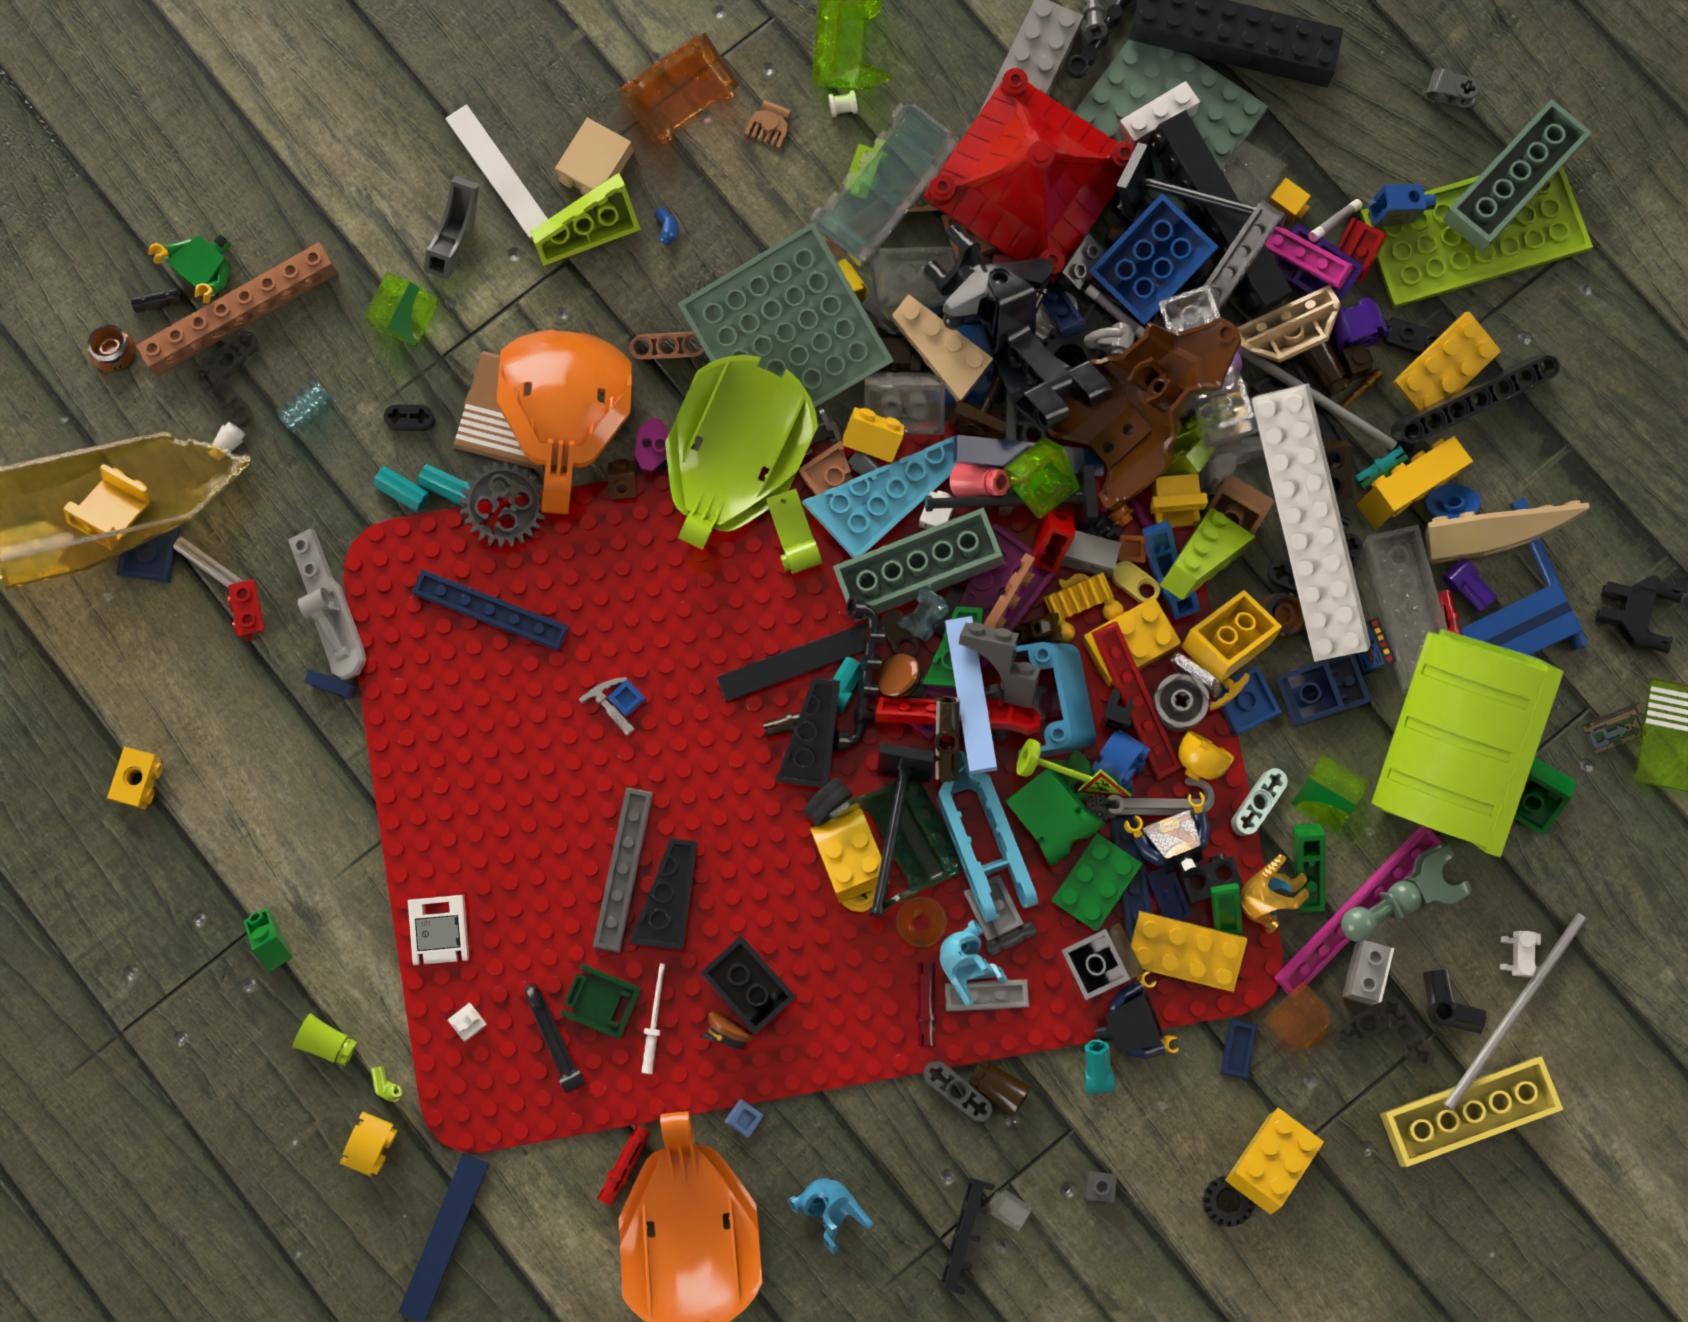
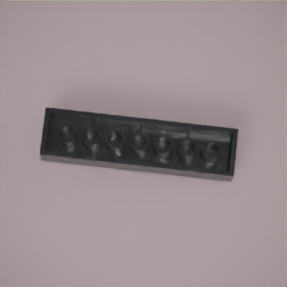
[1128,0,1344,88]
[1149,110,1292,318]

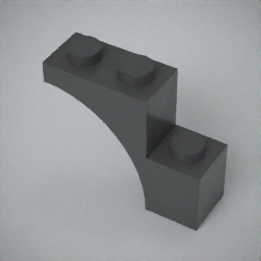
[424,176,479,279]
[959,622,1041,708]

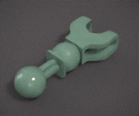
[1341,844,1472,942]

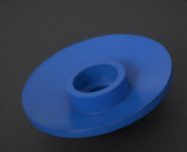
[1426,484,1481,519]

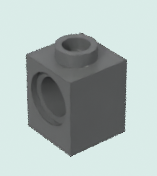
[1084,1171,1117,1203]

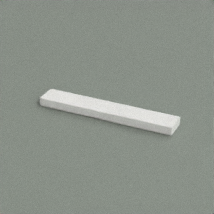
[445,104,548,241]

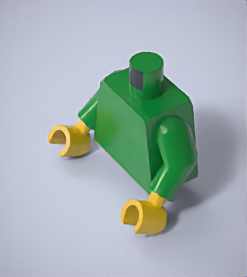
[148,234,231,304]

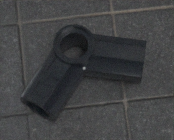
[1423,969,1487,1034]

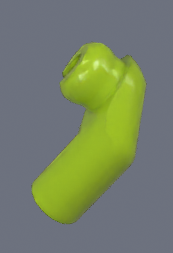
[371,1066,403,1102]

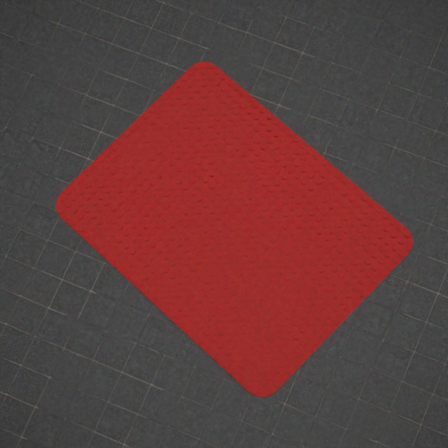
[343,411,1283,1152]

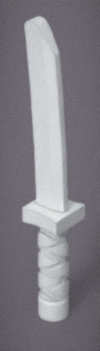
[641,963,665,1074]

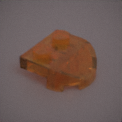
[1263,981,1330,1049]

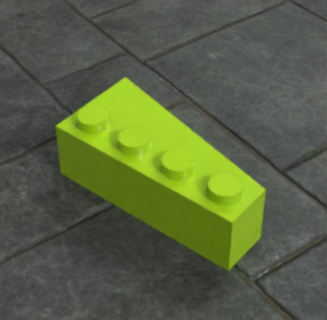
[530,173,641,266]
[1160,507,1255,600]

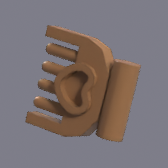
[744,100,791,150]

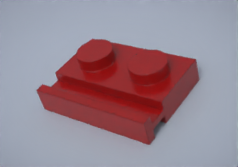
[1337,218,1388,282]

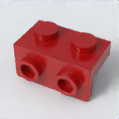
[227,580,265,642]

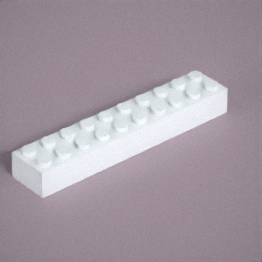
[1251,383,1371,662]

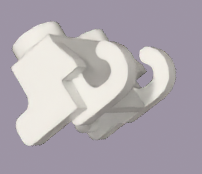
[1500,931,1541,978]

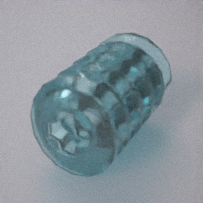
[276,380,335,437]

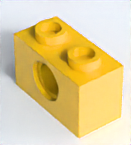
[107,746,163,810]

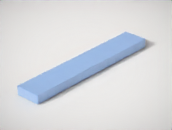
[945,616,997,775]

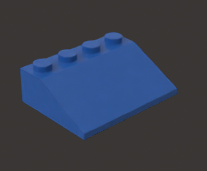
[1089,193,1219,325]

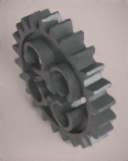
[459,461,545,548]

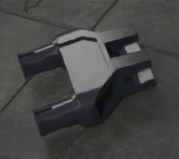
[1595,575,1684,654]

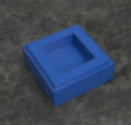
[607,679,646,718]

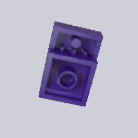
[1273,224,1364,302]

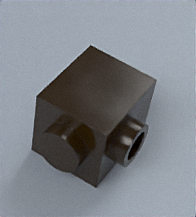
[879,338,911,375]

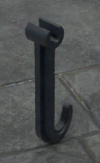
[524,983,586,1093]

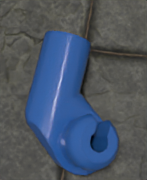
[654,207,679,245]

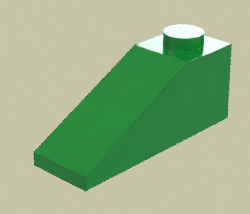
[1292,823,1326,913]

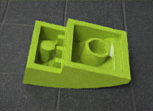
[1162,399,1229,476]

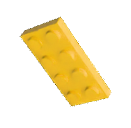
[1392,311,1501,422]
[1131,911,1247,992]

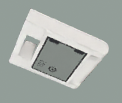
[408,895,469,965]

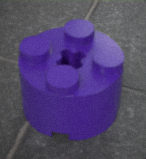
[1331,297,1390,354]

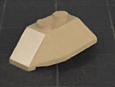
[1237,285,1341,363]

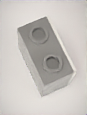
[1342,940,1394,1005]

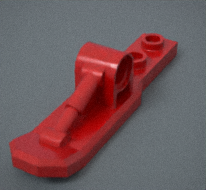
[876,697,1041,750]

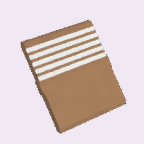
[453,351,543,470]

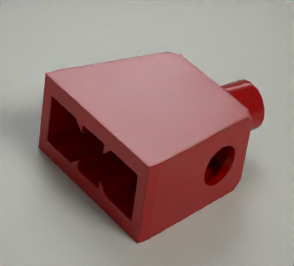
[1032,508,1075,573]

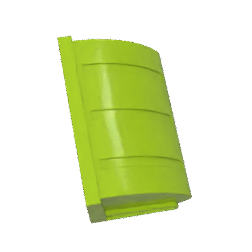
[1371,629,1564,857]

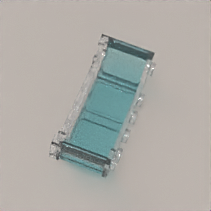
[810,100,959,268]

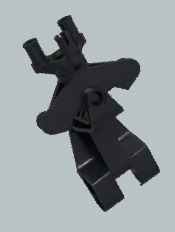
[924,224,1113,431]

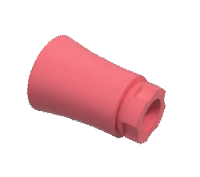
[950,464,1010,497]

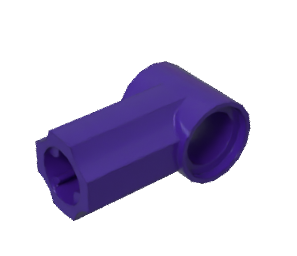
[1442,558,1498,613]

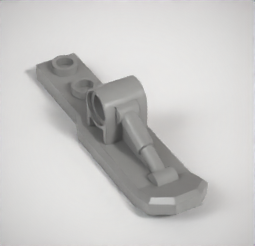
[288,529,366,681]

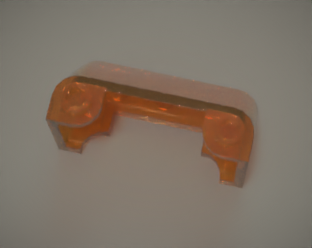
[615,32,740,145]

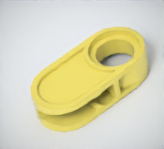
[1112,561,1160,604]

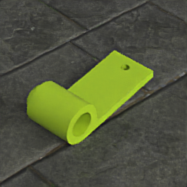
[766,488,822,574]

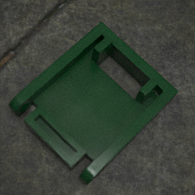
[560,963,642,1040]

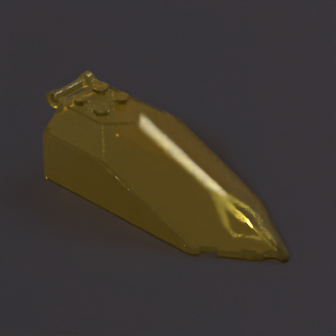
[0,431,251,589]

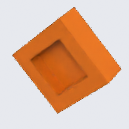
[1118,535,1146,565]

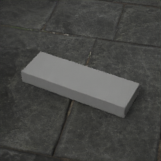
[945,979,1029,1012]

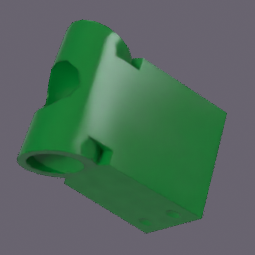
[1005,768,1105,867]

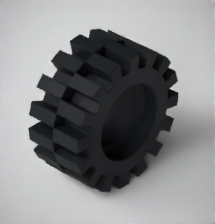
[1202,1176,1255,1227]

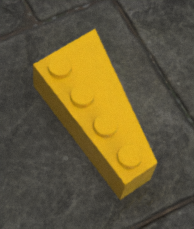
[1356,436,1473,531]

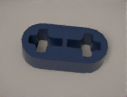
[304,670,356,700]

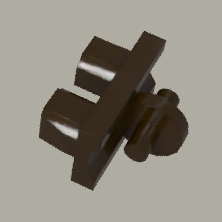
[1013,613,1063,645]

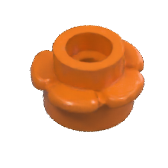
[1109,503,1133,527]

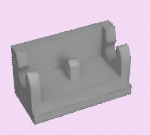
[1060,530,1121,579]

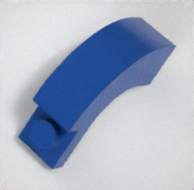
[1142,520,1200,620]

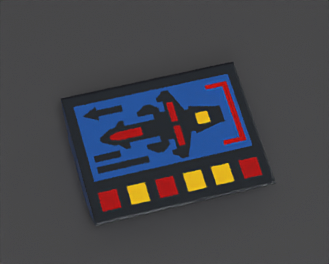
[1354,617,1396,675]

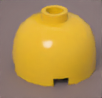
[1179,731,1235,781]

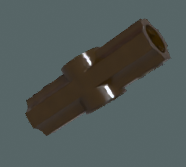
[934,696,961,782]

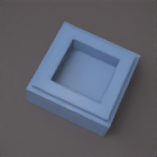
[724,1099,764,1138]

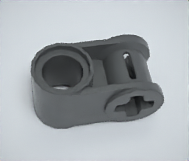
[1426,68,1480,109]

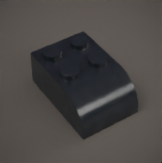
[700,936,797,1035]

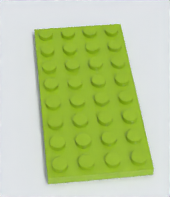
[1359,167,1593,309]

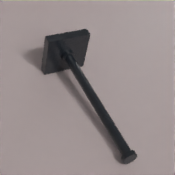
[1116,142,1286,227]
[925,465,1098,531]
[868,742,935,918]

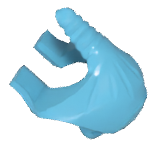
[940,920,1008,1006]

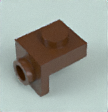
[607,459,636,499]

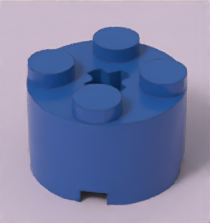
[1090,729,1151,791]

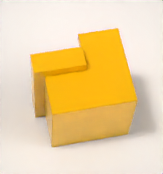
[1150,474,1208,528]

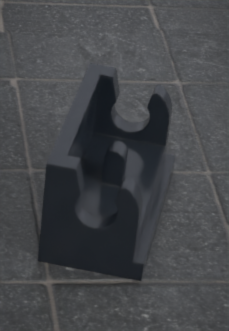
[1100,689,1134,733]

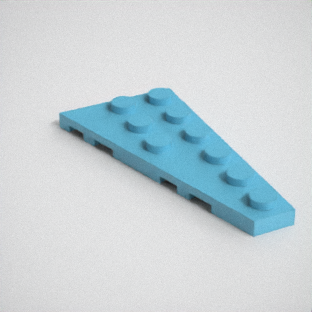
[801,436,957,558]

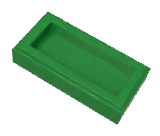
[1210,883,1243,934]

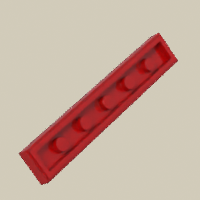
[1091,621,1182,780]

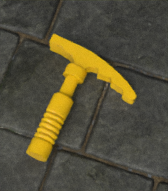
[1187,657,1250,711]

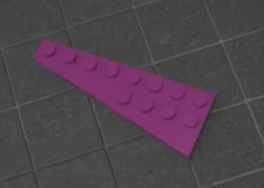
[910,523,1058,740]

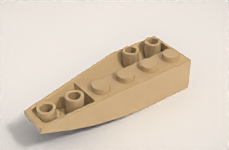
[1424,500,1590,565]

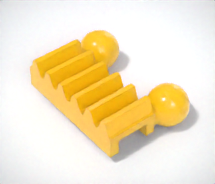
[1043,572,1124,643]

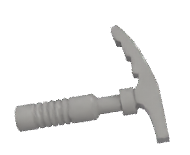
[579,677,635,736]

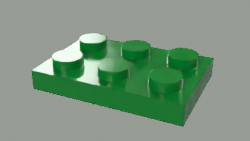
[1051,833,1143,932]

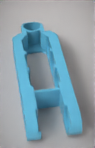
[937,751,1038,922]

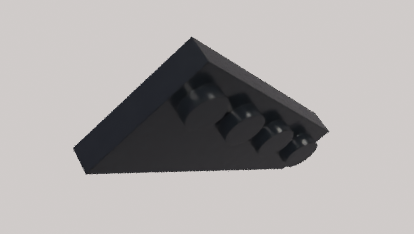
[775,677,841,788]
[629,838,698,951]

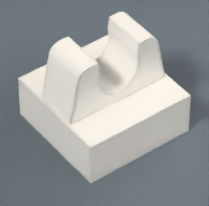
[448,1003,487,1042]

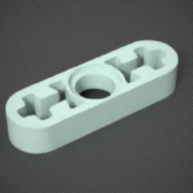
[1231,768,1287,836]

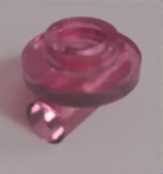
[1039,690,1063,718]

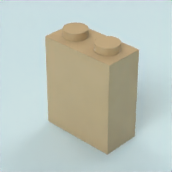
[555,117,634,195]

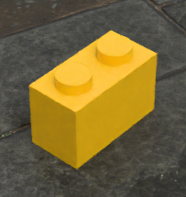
[842,407,904,463]

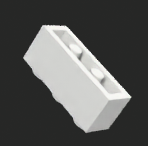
[1118,81,1200,147]

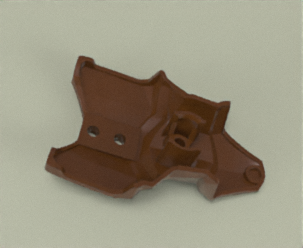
[1047,317,1242,511]

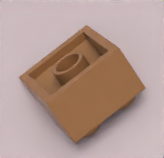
[1199,474,1275,535]

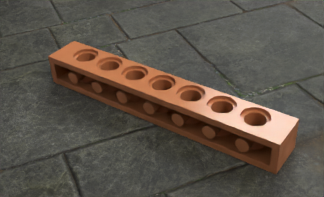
[136,242,338,376]

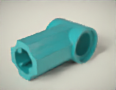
[833,656,862,714]
[1084,1039,1115,1095]

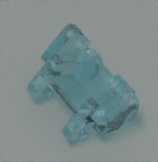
[897,589,949,641]

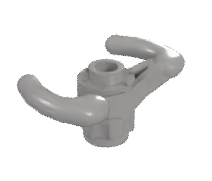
[1084,323,1135,356]

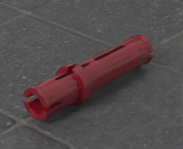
[916,962,938,1047]

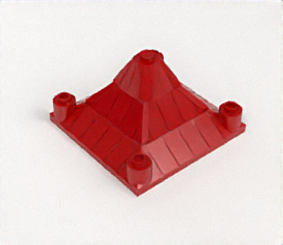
[922,68,1135,286]

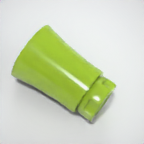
[292,1013,357,1066]

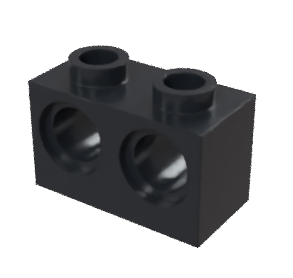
[1178,853,1244,906]

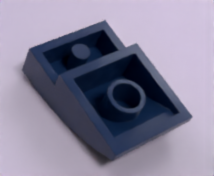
[1276,654,1372,727]

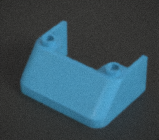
[1015,642,1096,759]

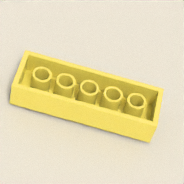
[1380,1056,1563,1167]

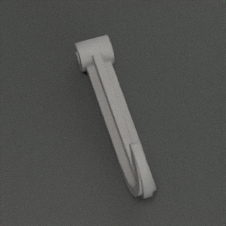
[1103,778,1215,818]

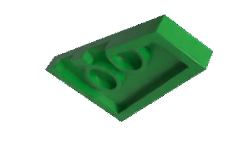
[923,606,983,688]

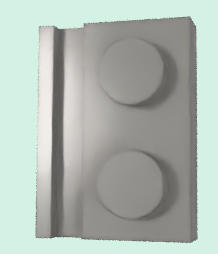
[964,875,1023,942]

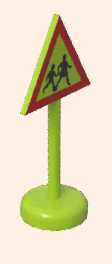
[1016,738,1131,797]

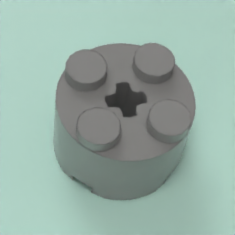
[1152,674,1209,733]

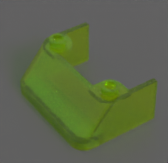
[812,0,892,90]

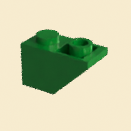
[244,907,293,972]

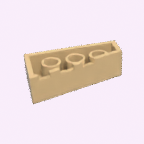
[892,294,993,403]

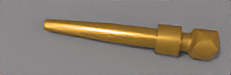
[1341,368,1384,409]

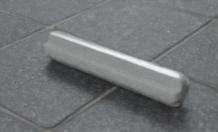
[173,537,242,587]

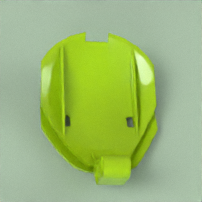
[665,355,818,550]

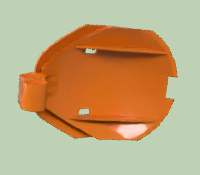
[496,329,632,514]
[618,1111,763,1322]

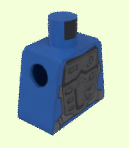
[1367,184,1436,228]

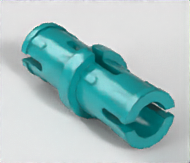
[1355,446,1410,490]

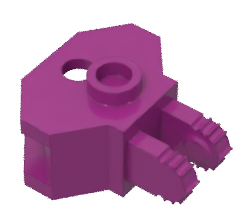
[633,417,695,475]

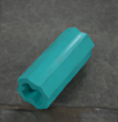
[416,464,470,507]
[372,466,430,513]

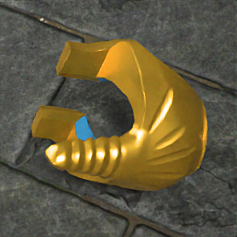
[1240,855,1309,934]

